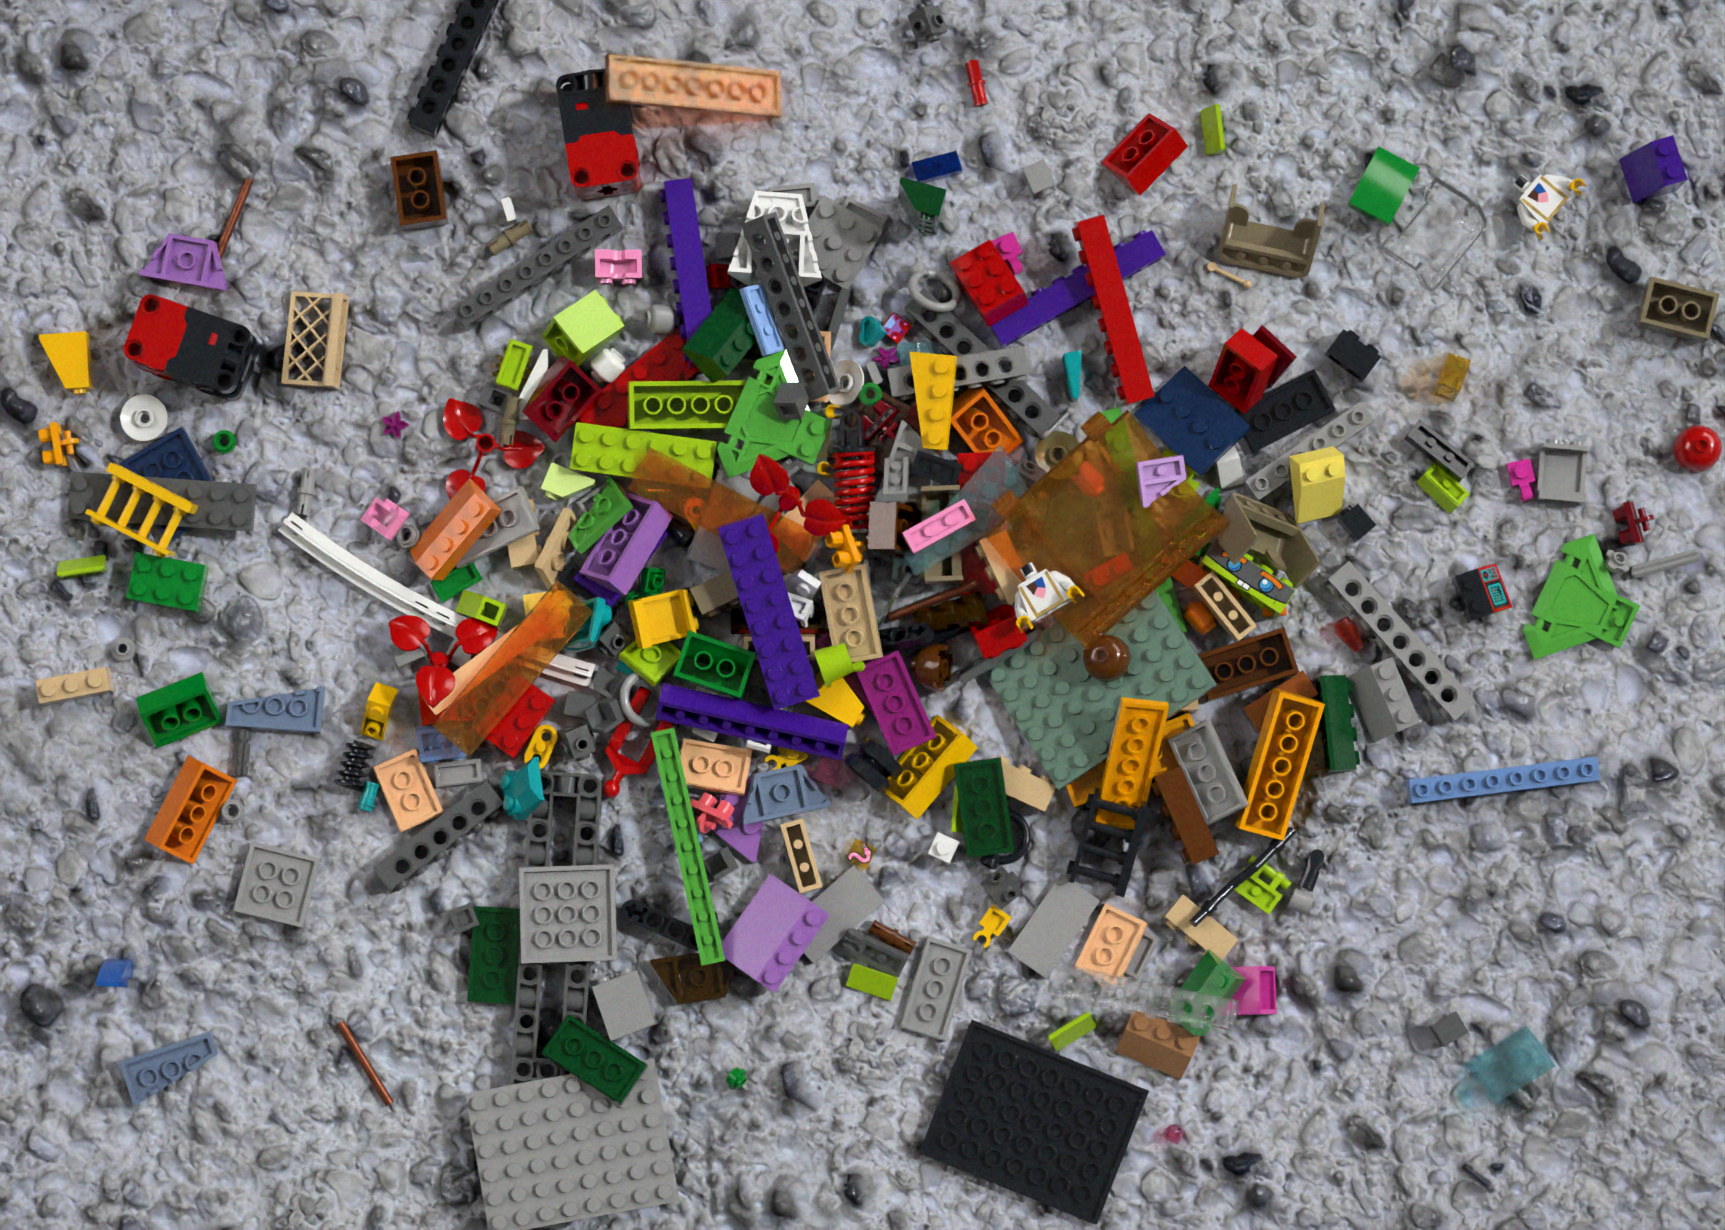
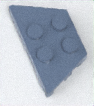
[741,764,831,825]

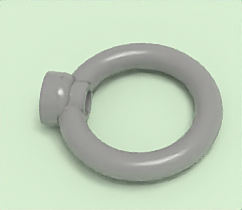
[908,261,962,312]
[620,672,663,727]

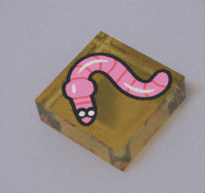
[845,838,877,870]

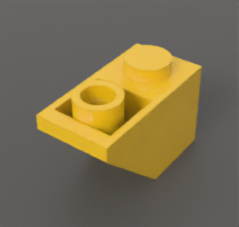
[360,682,398,741]

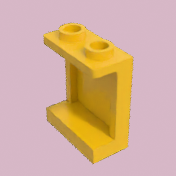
[628,589,699,649]

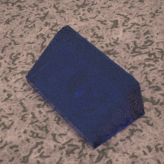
[911,151,963,183]

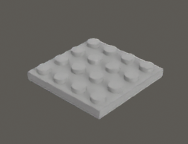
[519,864,618,964]

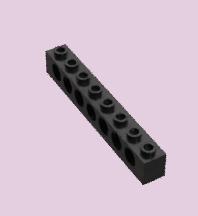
[407,0,500,139]

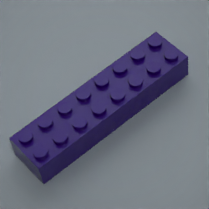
[717,512,820,710]

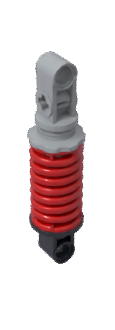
[831,410,876,587]

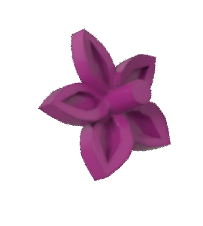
[872,347,900,370]
[382,411,409,439]

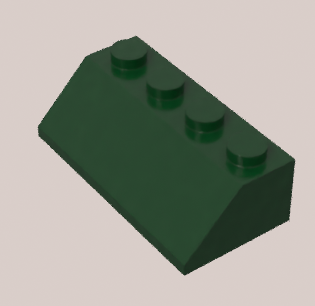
[898,177,946,236]
[681,288,775,384]
[1315,675,1360,774]

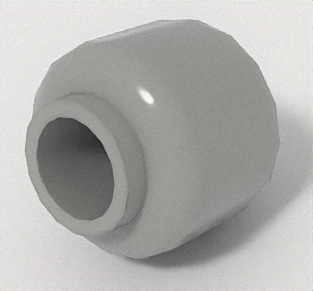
[644,304,680,335]

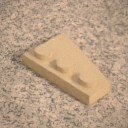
[534,508,578,591]

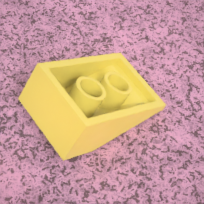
[1289,446,1346,524]

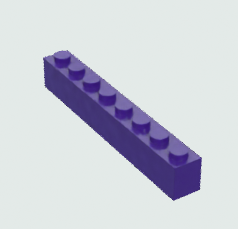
[659,178,712,368]
[989,230,1166,348]
[655,683,849,760]

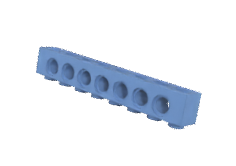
[1405,756,1601,805]

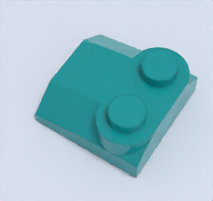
[562,597,612,652]
[500,757,545,821]

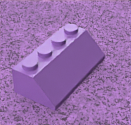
[580,493,673,596]

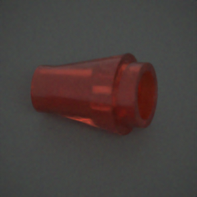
[1333,616,1364,652]

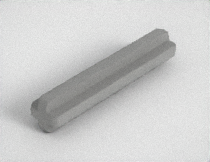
[1630,549,1699,579]

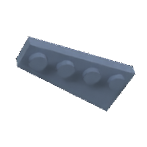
[225,686,326,734]
[119,1031,218,1107]

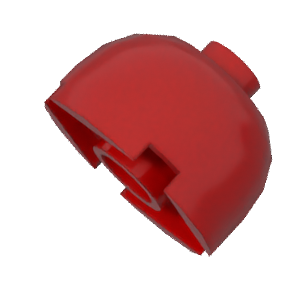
[1673,425,1722,473]

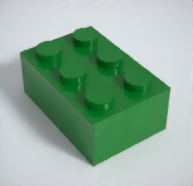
[126,552,209,614]

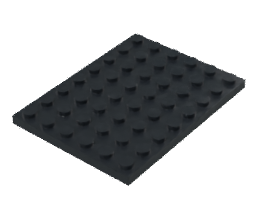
[919,1019,1149,1225]

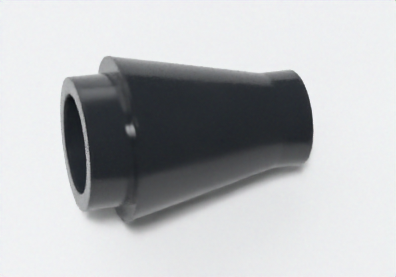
[666,517,695,548]

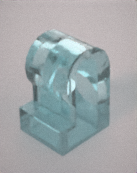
[898,342,933,366]

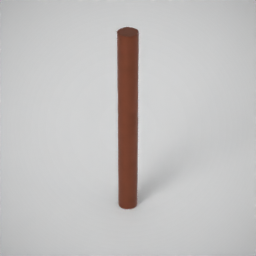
[217,178,254,260]
[888,579,979,622]
[336,1021,394,1106]

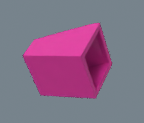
[1219,966,1277,1016]

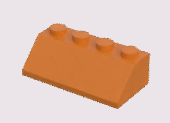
[410,479,502,581]
[144,755,237,864]

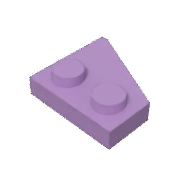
[1135,455,1186,508]

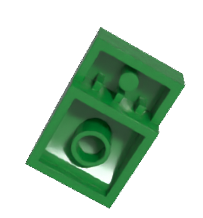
[1347,146,1420,228]

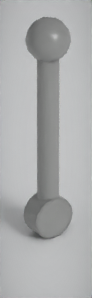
[1041,407,1074,440]

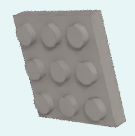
[808,195,884,289]
[233,841,321,928]

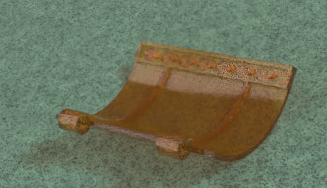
[985,410,1229,650]

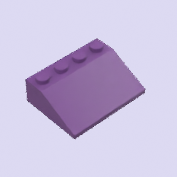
[722,874,829,993]

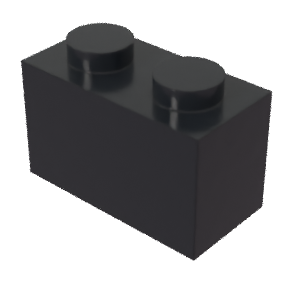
[1324,329,1381,382]

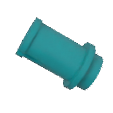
[357,781,379,812]

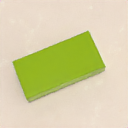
[495,339,533,391]

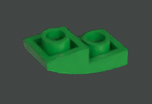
[640,567,666,598]

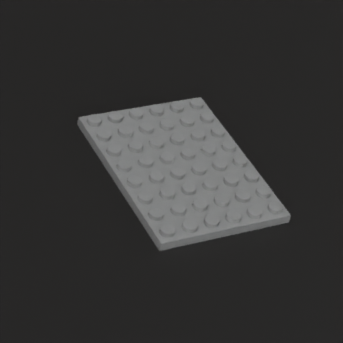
[465,1059,680,1230]

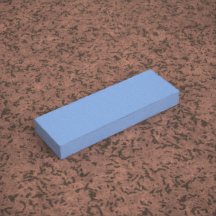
[739,283,785,357]

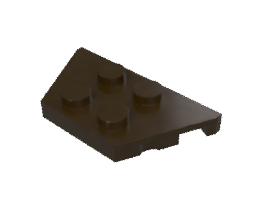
[650,953,736,1004]

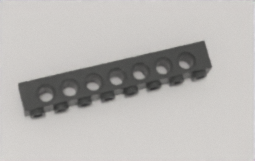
[452,205,623,332]
[741,212,841,402]
[904,288,1060,439]

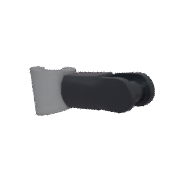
[1287,849,1324,916]

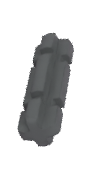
[234,730,251,776]

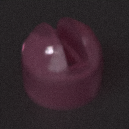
[1162,1124,1183,1145]

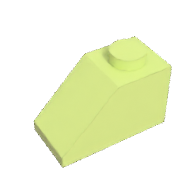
[541,462,596,501]

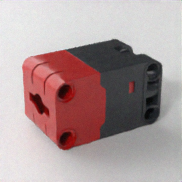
[556,67,641,201]
[123,294,260,401]

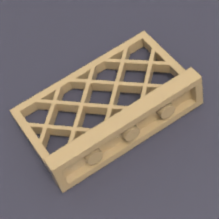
[281,291,350,390]

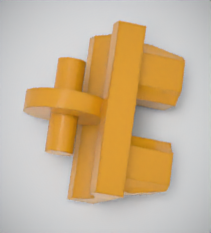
[38,422,79,468]
[825,524,866,574]

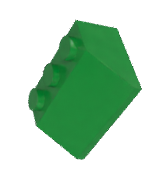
[673,631,756,701]
[136,672,223,748]
[1168,950,1245,1036]

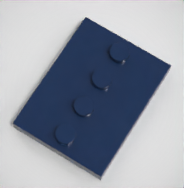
[1134,366,1251,478]
[122,427,213,544]

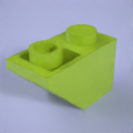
[455,590,508,629]

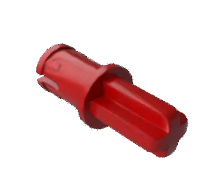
[965,60,988,107]

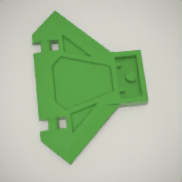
[717,349,832,479]
[1523,534,1640,660]

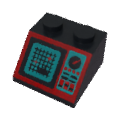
[1451,563,1512,623]

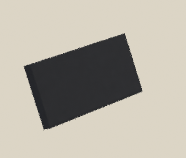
[1233,369,1336,454]

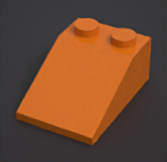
[950,387,1024,456]

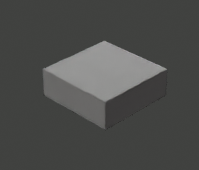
[865,361,883,387]

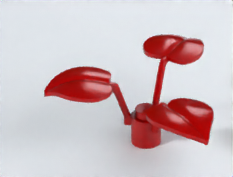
[443,398,545,500]
[750,454,847,553]
[388,615,497,708]

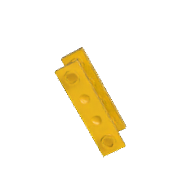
[85,462,198,558]

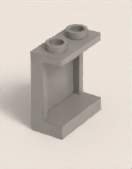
[1535,439,1590,505]

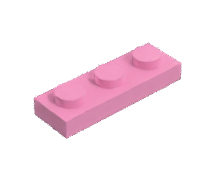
[902,499,976,555]

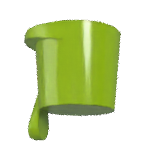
[813,643,865,688]

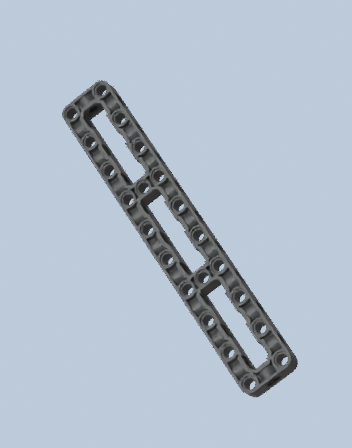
[510,771,602,1229]

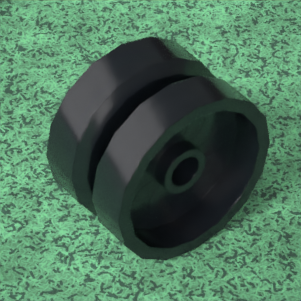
[844,736,904,795]

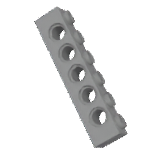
[887,344,1033,400]
[1243,401,1374,502]

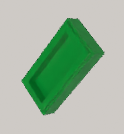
[430,563,483,603]

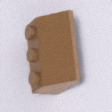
[1115,1007,1201,1080]

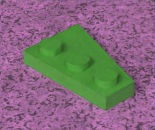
[568,475,633,554]

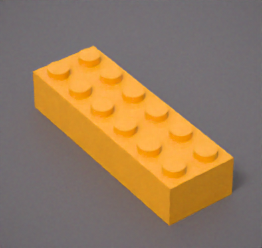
[1233,688,1325,841]

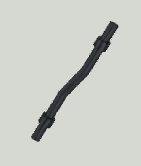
[1189,827,1296,927]

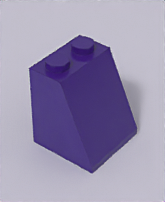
[1619,135,1688,204]

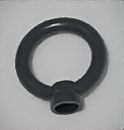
[979,809,1031,870]

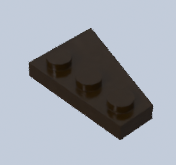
[913,591,989,631]

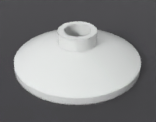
[828,360,864,406]
[120,394,168,441]

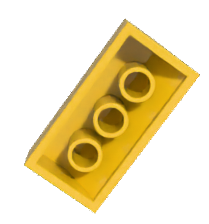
[884,714,978,820]

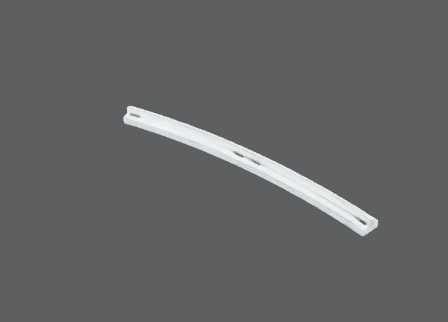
[278,512,596,687]

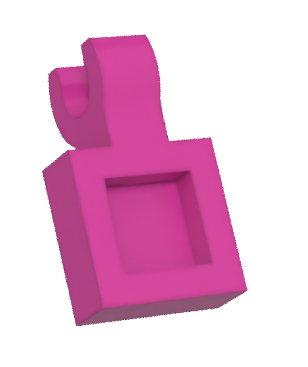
[992,232,1023,276]
[1506,458,1535,502]

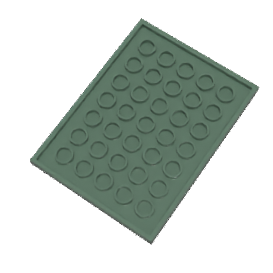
[984,567,1218,790]

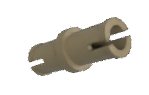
[486,219,534,257]
[498,395,522,445]

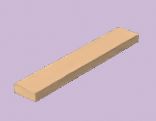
[427,611,550,715]

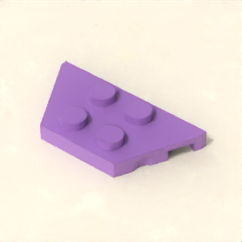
[139,233,228,292]
[714,778,765,863]

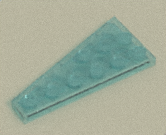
[903,444,1037,577]

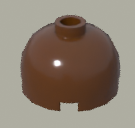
[1082,634,1131,682]
[911,644,953,692]

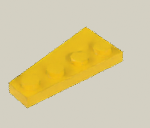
[909,351,957,451]

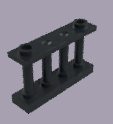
[1066,788,1150,897]

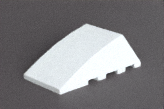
[727,191,822,288]

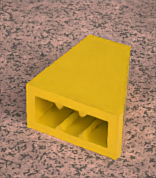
[39,331,93,395]
[803,671,866,729]

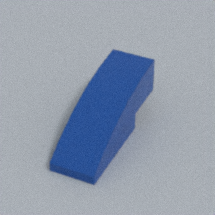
[96,958,133,988]

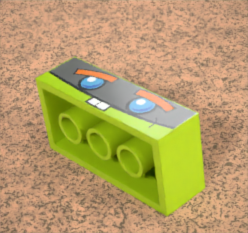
[1198,538,1296,619]

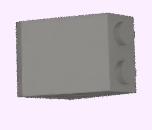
[592,968,657,1041]

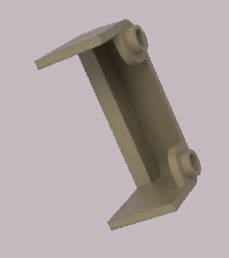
[1218,184,1325,278]
[916,485,963,585]
[1217,492,1321,589]

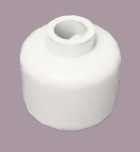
[590,348,625,383]

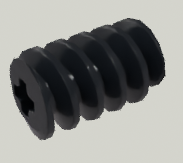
[334,740,376,792]

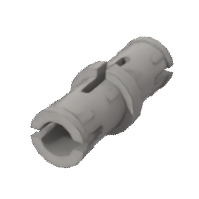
[295,467,318,517]

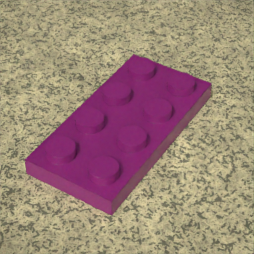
[856,651,936,756]

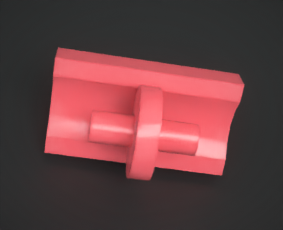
[691,792,734,833]

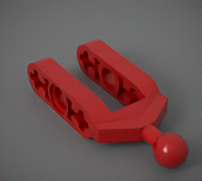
[602,686,675,799]

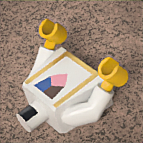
[1513,174,1587,240]
[1015,562,1085,633]

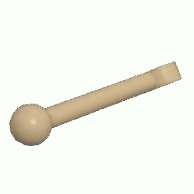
[1207,262,1252,289]

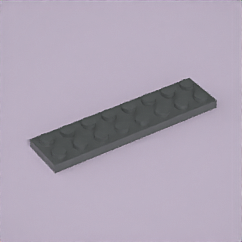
[67,471,257,532]

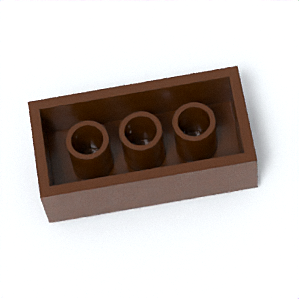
[1198,627,1299,703]
[1150,766,1219,867]

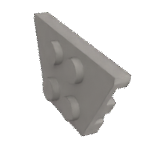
[875,420,940,504]

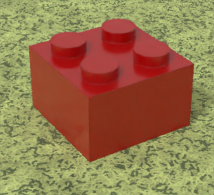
[969,604,1028,659]

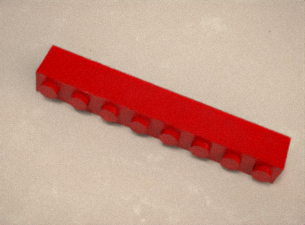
[1072,215,1155,404]

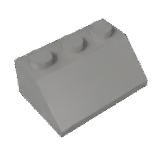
[1346,657,1420,743]

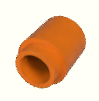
[1183,600,1217,636]

